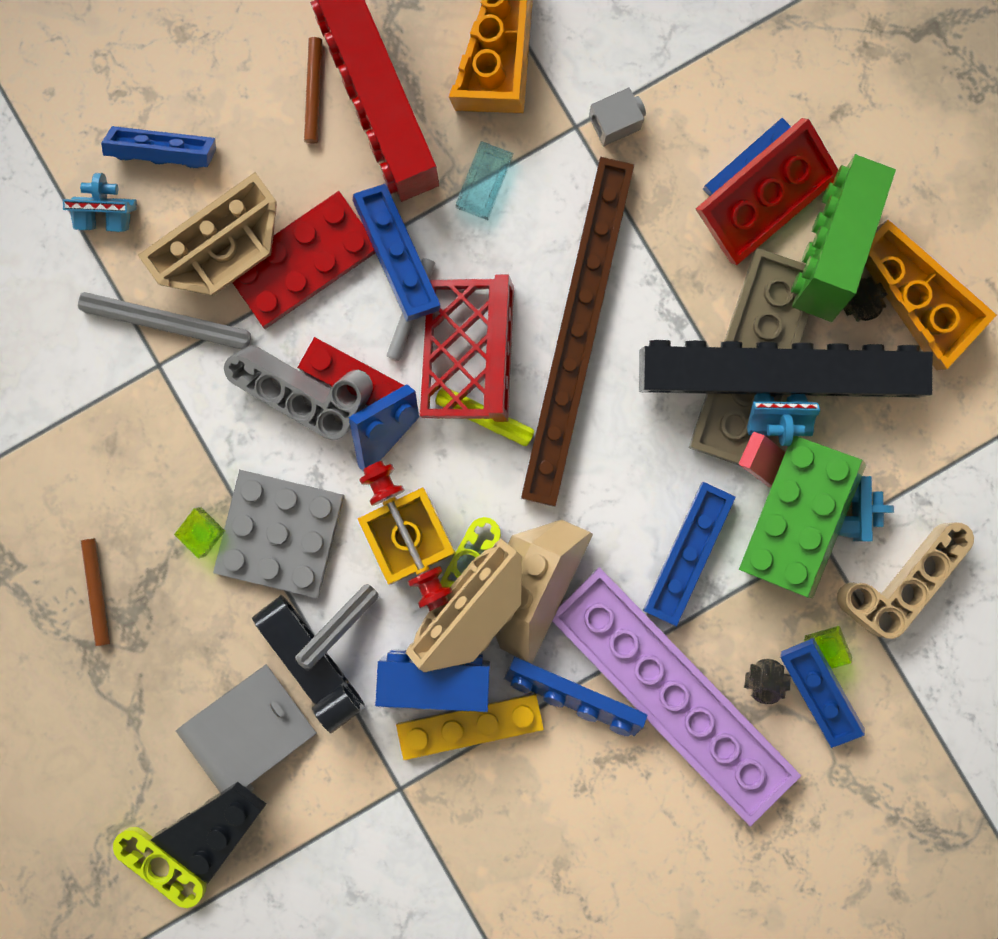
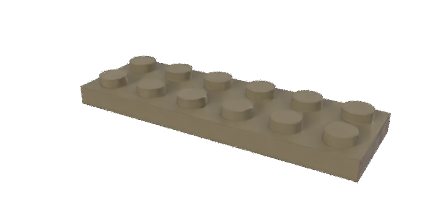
[688,248,809,466]

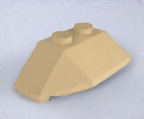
[138,172,277,296]
[495,520,593,664]
[405,539,522,672]

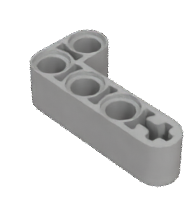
[224,346,373,440]

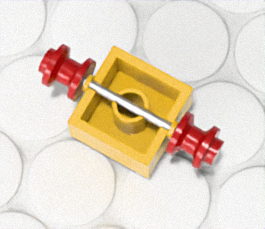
[357,461,456,611]

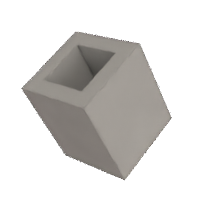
[589,87,646,147]

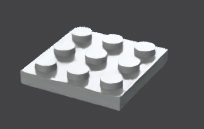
[213,469,344,598]

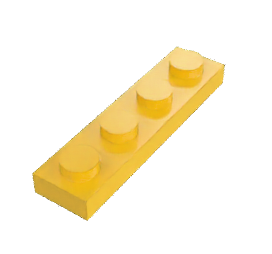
[396,693,544,760]

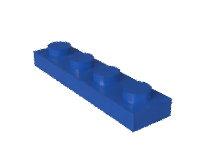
[352,183,441,322]
[643,482,736,627]
[504,656,648,736]

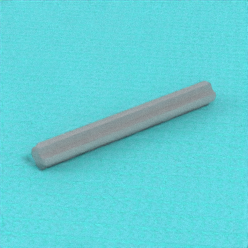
[78,292,251,349]

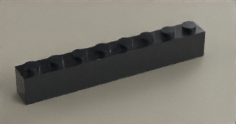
[639,340,933,398]

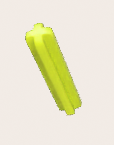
[435,388,534,446]

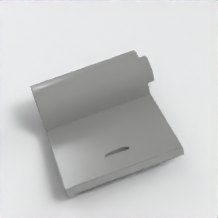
[176,664,316,792]

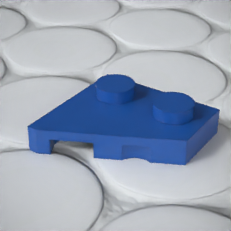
[348,384,419,472]

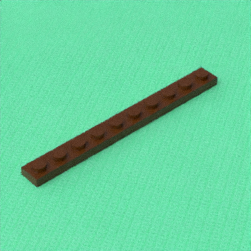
[521,157,634,507]

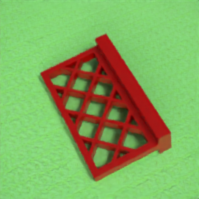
[420,274,514,422]

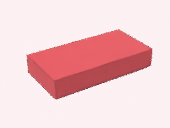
[739,432,785,487]

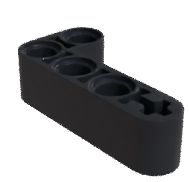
[252,595,365,733]

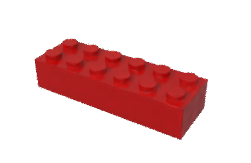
[310,0,439,202]

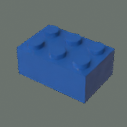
[375,650,490,712]

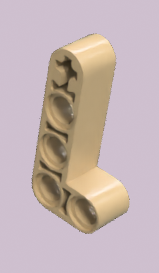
[837,522,974,639]

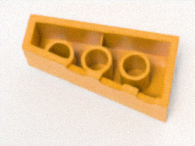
[449,0,533,113]
[865,220,997,371]

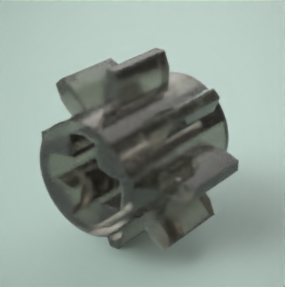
[843,277,888,322]
[744,659,791,704]

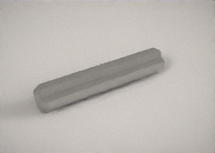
[295,584,379,670]

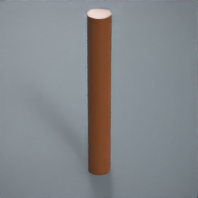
[304,37,322,144]
[81,538,110,646]

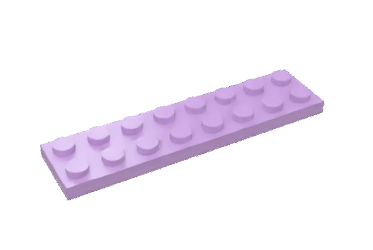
[552,567,801,827]

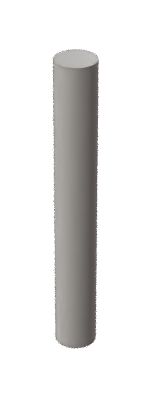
[386,258,435,361]

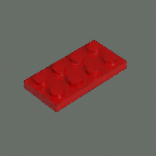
[695,118,838,265]
[232,191,376,329]

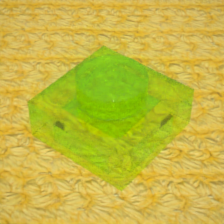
[174,507,225,559]
[804,626,852,669]

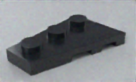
[151,782,267,884]

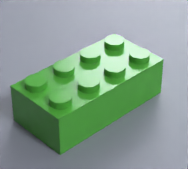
[791,154,896,322]
[739,436,866,598]

